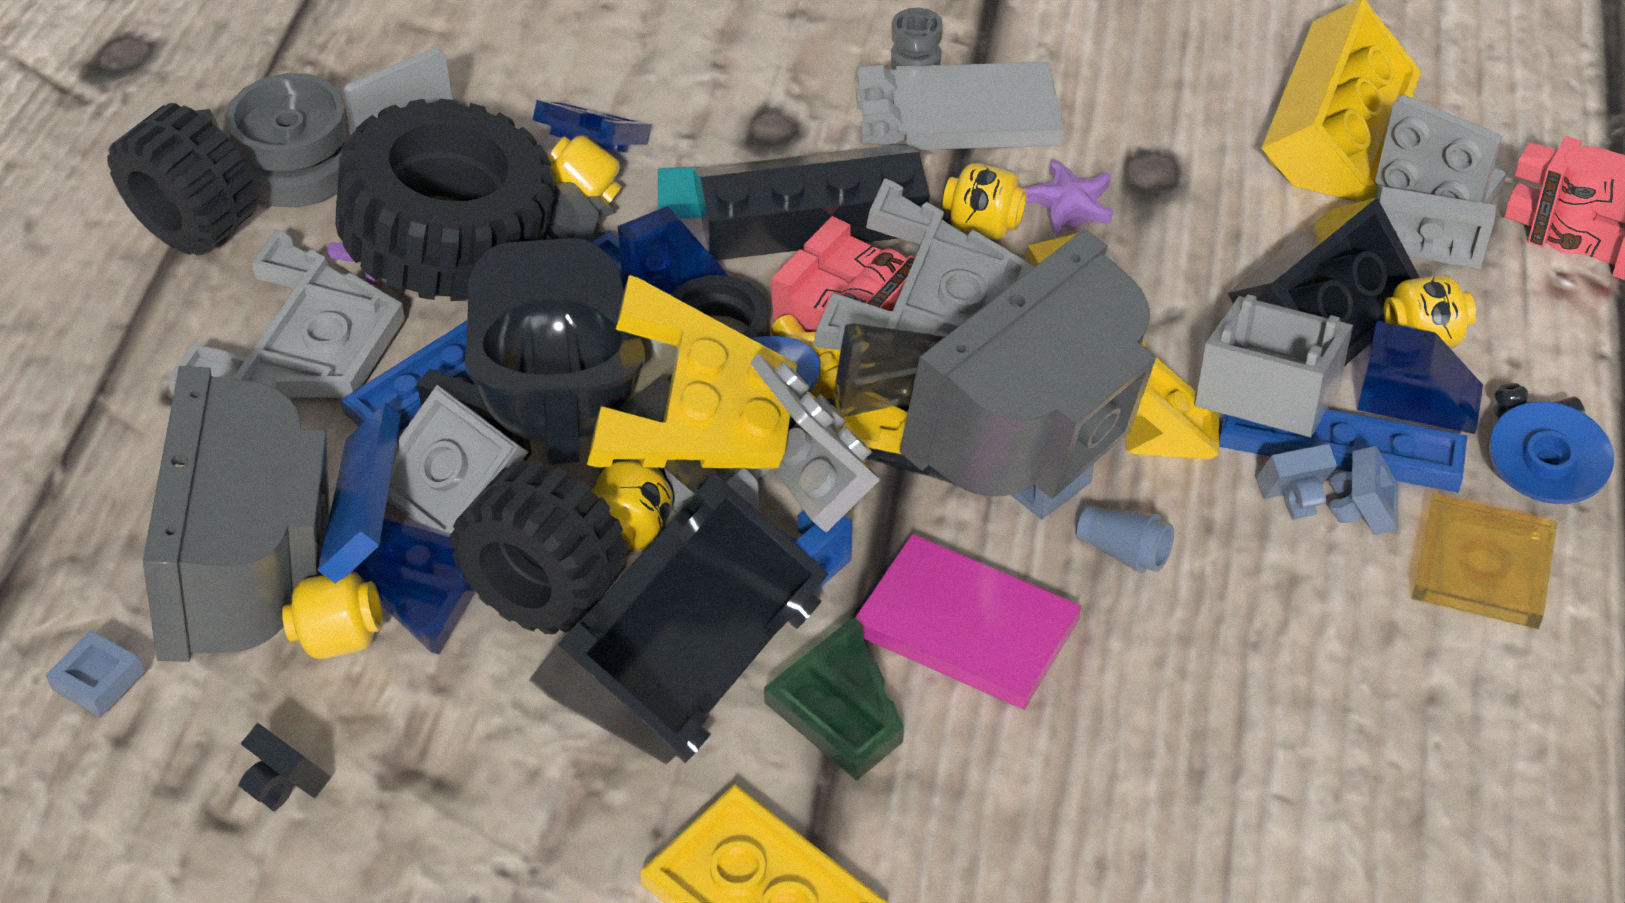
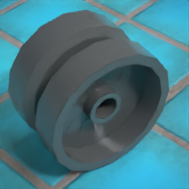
[225,73,350,208]

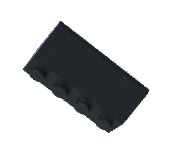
[693,144,930,261]

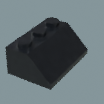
[1228,197,1420,367]

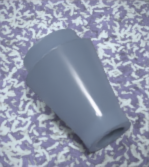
[1077,505,1174,573]

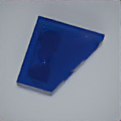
[532,100,652,153]
[617,206,729,295]
[353,518,475,655]

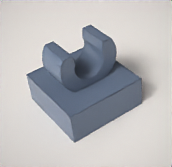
[1256,444,1337,520]
[1329,446,1399,535]

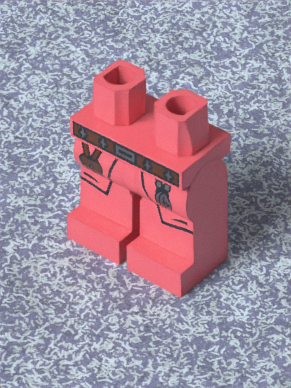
[1505,136,1625,280]
[770,216,915,359]

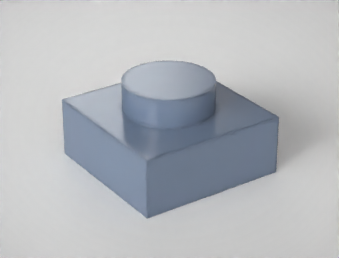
[46,630,145,718]

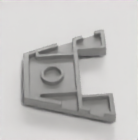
[813,178,1034,356]
[167,230,405,398]

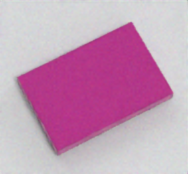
[853,534,1081,710]

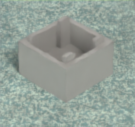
[1195,294,1353,437]

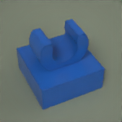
[780,511,852,593]

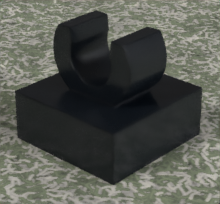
[238,722,332,812]

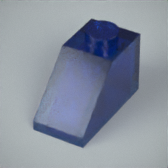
[1357,321,1483,434]

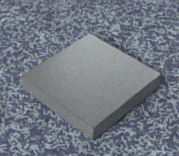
[387,385,528,551]

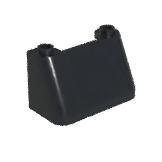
[529,473,829,764]

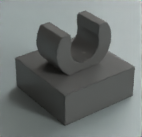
[547,182,613,242]

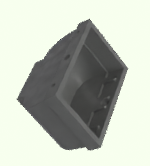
[899,229,1156,499]
[142,366,330,662]

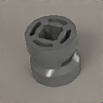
[891,7,943,70]

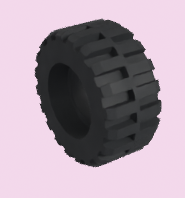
[335,99,555,301]

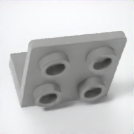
[344,47,453,132]
[1375,95,1507,204]
[1376,184,1496,269]
[750,354,880,532]

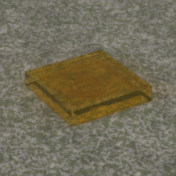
[1411,493,1557,629]

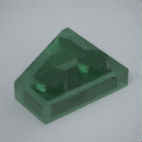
[764,617,904,781]

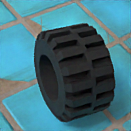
[107,103,258,256]
[450,461,628,634]

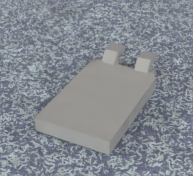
[856,62,1064,150]

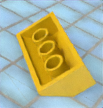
[1261,0,1422,202]

